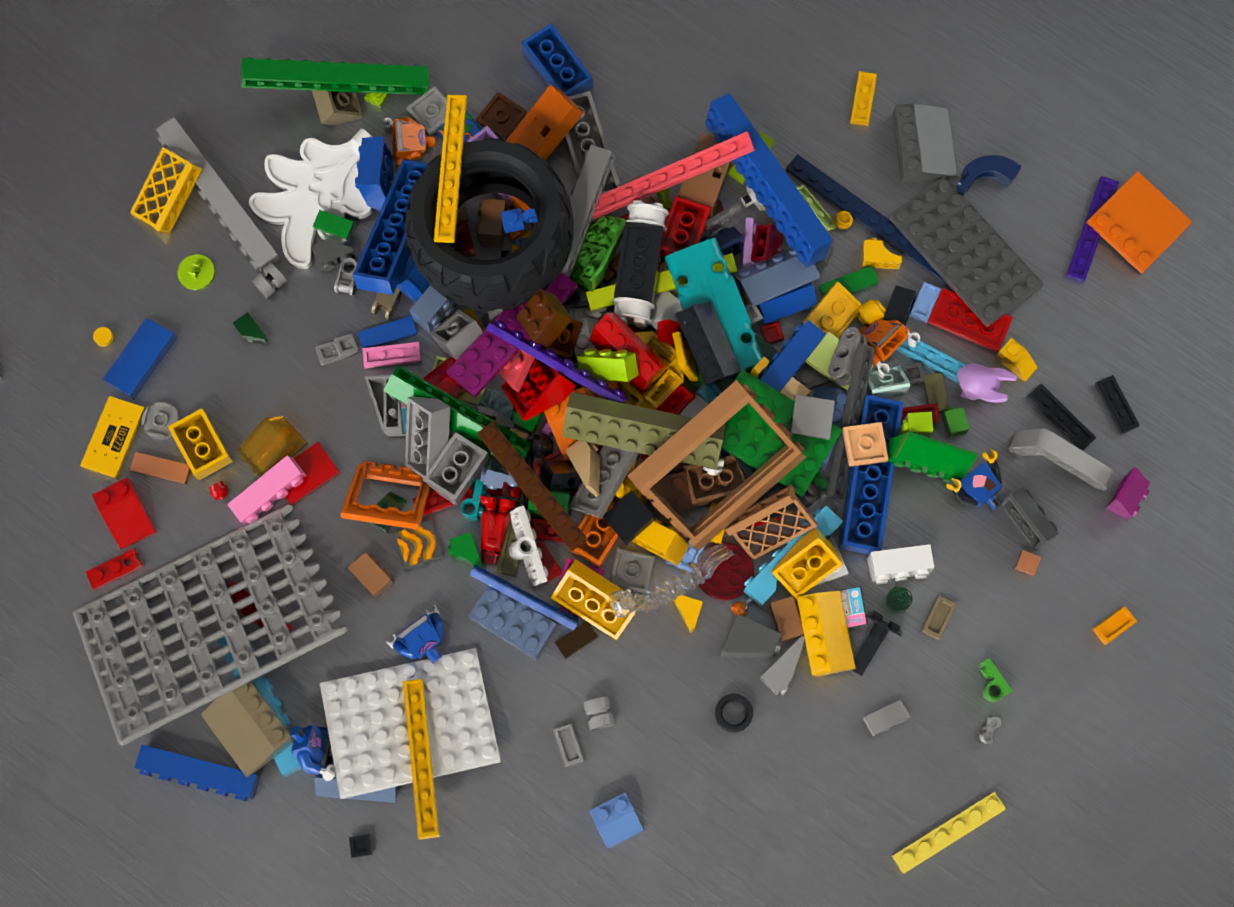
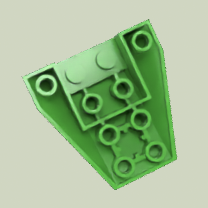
[570,215,626,291]

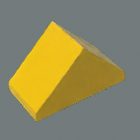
[673,593,703,633]

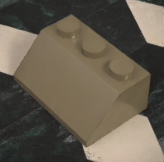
[312,91,363,125]

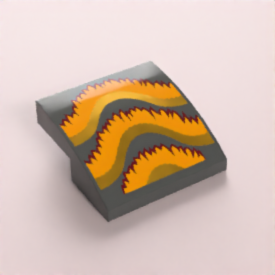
[392,520,444,570]

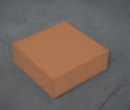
[1015,550,1041,576]

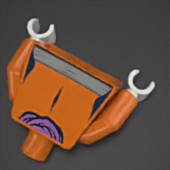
[383,117,435,173]
[860,319,920,378]

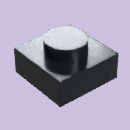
[349,834,373,858]

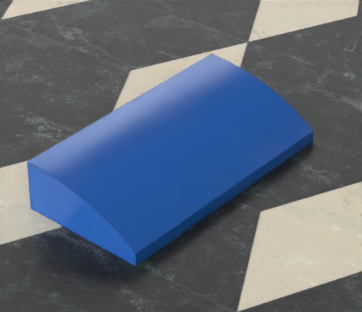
[102,318,177,399]

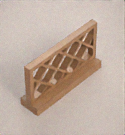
[725,485,818,560]

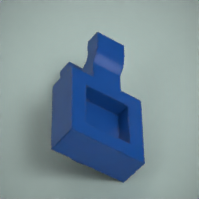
[501,208,538,233]

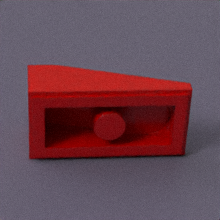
[530,518,564,543]

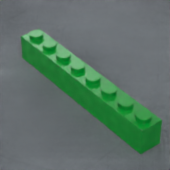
[383,365,533,459]

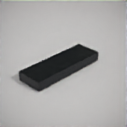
[1095,375,1140,435]

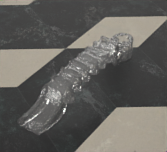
[609,544,734,618]

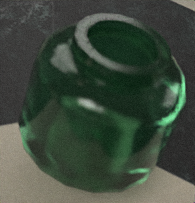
[885,586,913,613]

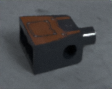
[539,458,583,491]

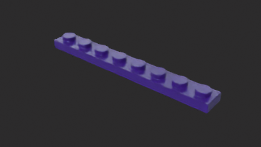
[486,320,628,403]

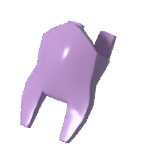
[957,363,1018,403]

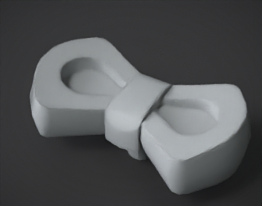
[979,715,1001,744]

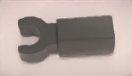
[816,246,834,278]

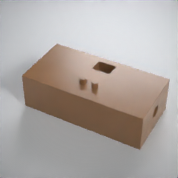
[678,133,733,217]

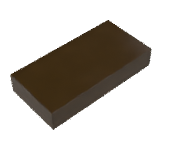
[555,621,598,659]

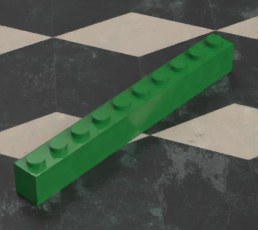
[240,57,429,95]

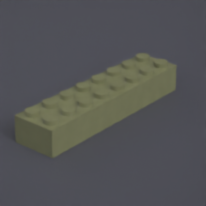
[562,392,726,470]

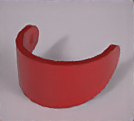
[487,482,521,498]

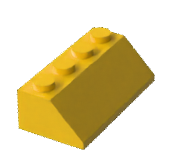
[550,559,641,640]
[797,591,856,677]

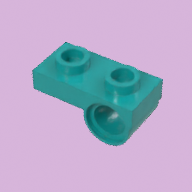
[460,479,488,522]

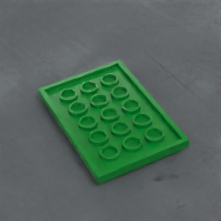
[721,370,842,497]

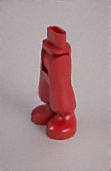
[480,495,517,565]

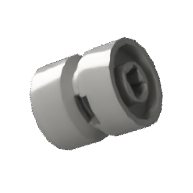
[251,263,287,298]
[583,696,615,731]

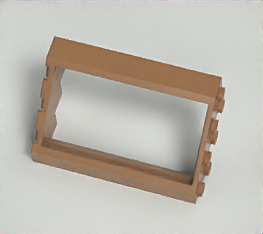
[628,380,806,550]

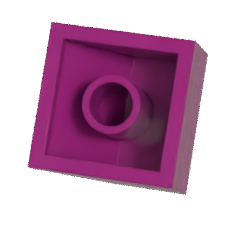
[1107,467,1150,520]

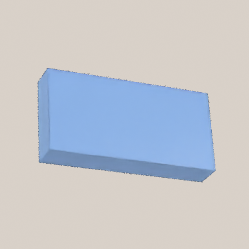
[909,281,942,323]

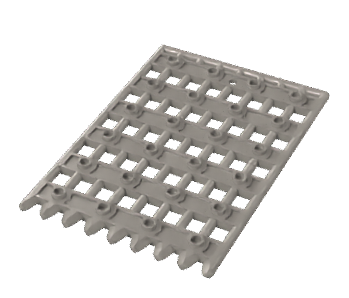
[73,504,348,746]

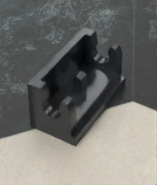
[883,285,916,326]

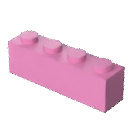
[227,455,307,524]

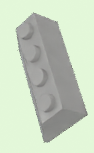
[405,396,450,478]

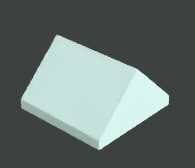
[867,365,910,398]

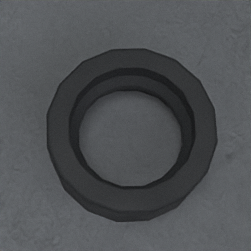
[715,693,753,733]

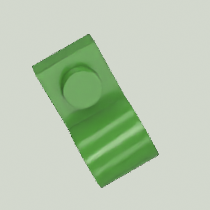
[979,658,1013,702]

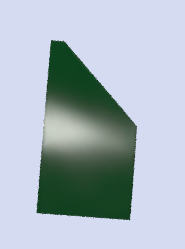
[233,312,269,343]

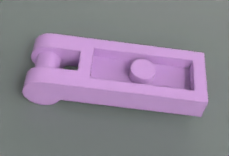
[742,217,757,268]

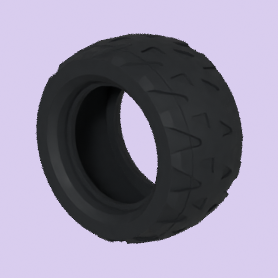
[405,138,574,312]

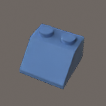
[589,793,644,849]

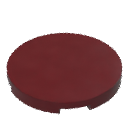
[695,542,754,601]

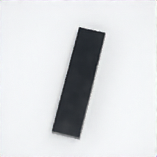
[1027,383,1097,451]

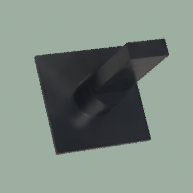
[852,610,902,676]

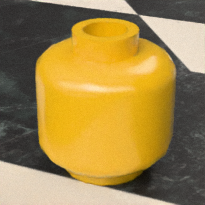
[857,299,886,326]

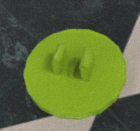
[177,254,215,290]

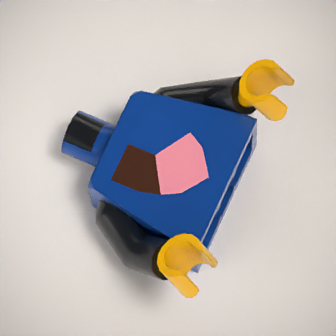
[946,448,1003,510]

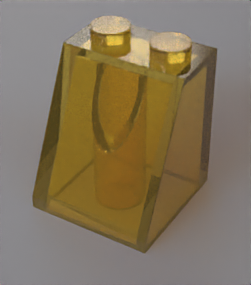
[236,416,308,477]

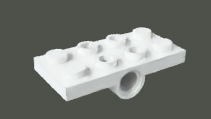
[509,505,548,587]

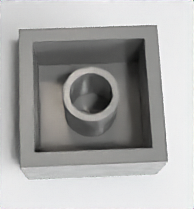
[430,310,483,361]

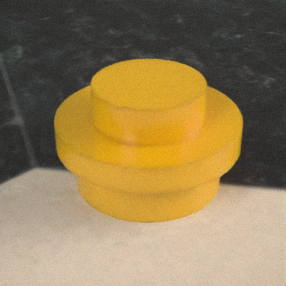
[834,211,853,229]

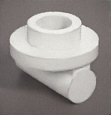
[703,459,724,475]

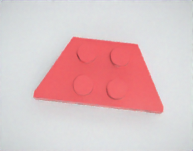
[499,340,535,392]

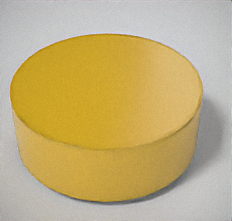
[93,327,114,347]

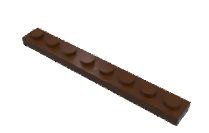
[477,422,587,552]

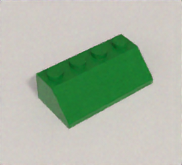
[887,432,977,483]

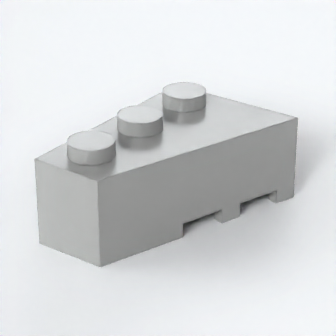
[364,375,406,437]

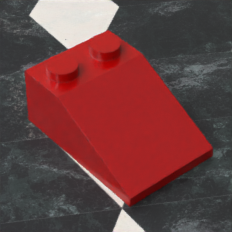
[92,478,156,550]

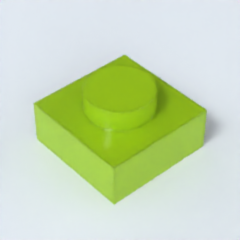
[364,93,390,108]

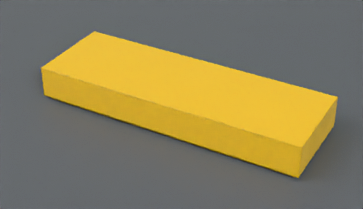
[850,71,877,126]

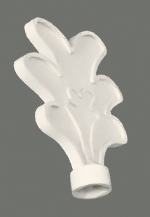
[249,128,373,269]

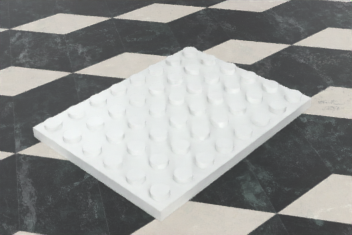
[320,648,501,799]

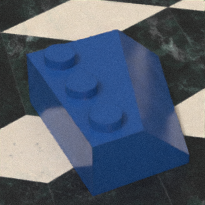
[355,136,394,211]

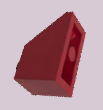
[750,224,784,262]

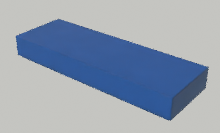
[358,316,418,348]

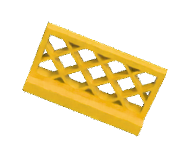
[130,147,202,235]

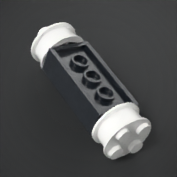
[613,200,669,329]

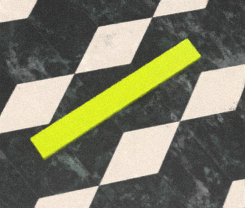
[586,253,737,311]

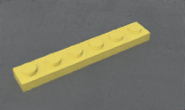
[892,792,1006,874]

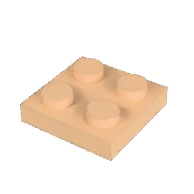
[842,422,889,467]

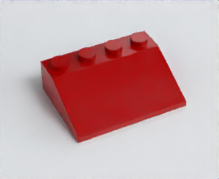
[501,358,576,421]

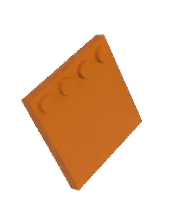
[1086,171,1192,274]

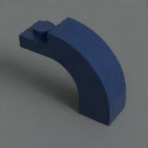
[957,155,1022,196]

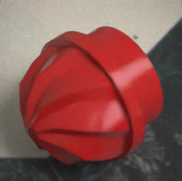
[208,481,228,500]

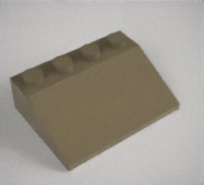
[201,681,294,778]

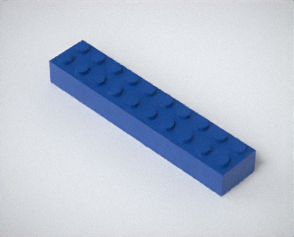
[705,93,833,268]

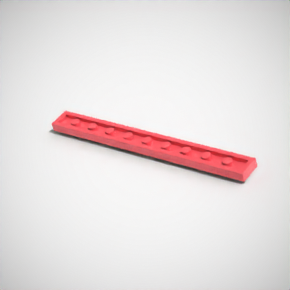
[591,132,755,221]

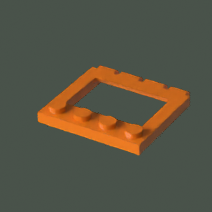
[341,460,431,530]

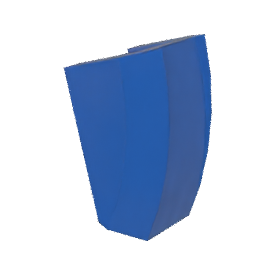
[397,255,430,303]

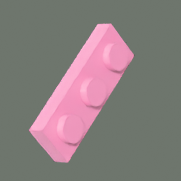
[362,342,421,369]

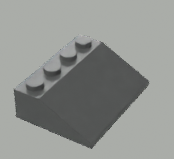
[893,103,957,183]

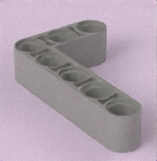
[1009,429,1114,490]

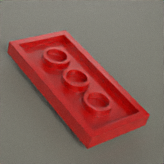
[927,288,1013,353]

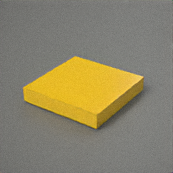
[672,331,698,383]

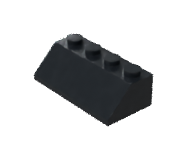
[675,301,741,387]

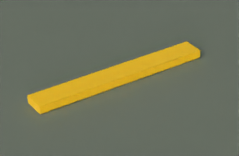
[434,94,468,243]
[403,678,440,840]

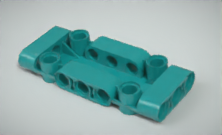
[665,238,763,371]

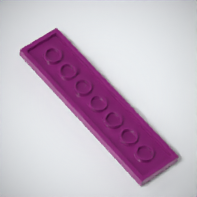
[446,272,578,398]

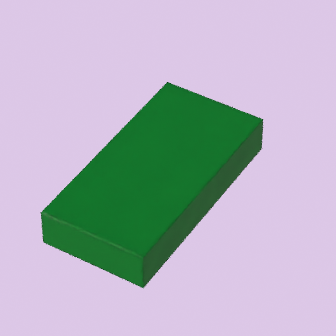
[312,210,355,240]

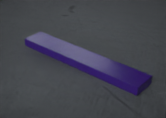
[1066,176,1119,283]

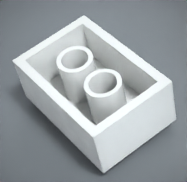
[867,544,934,584]

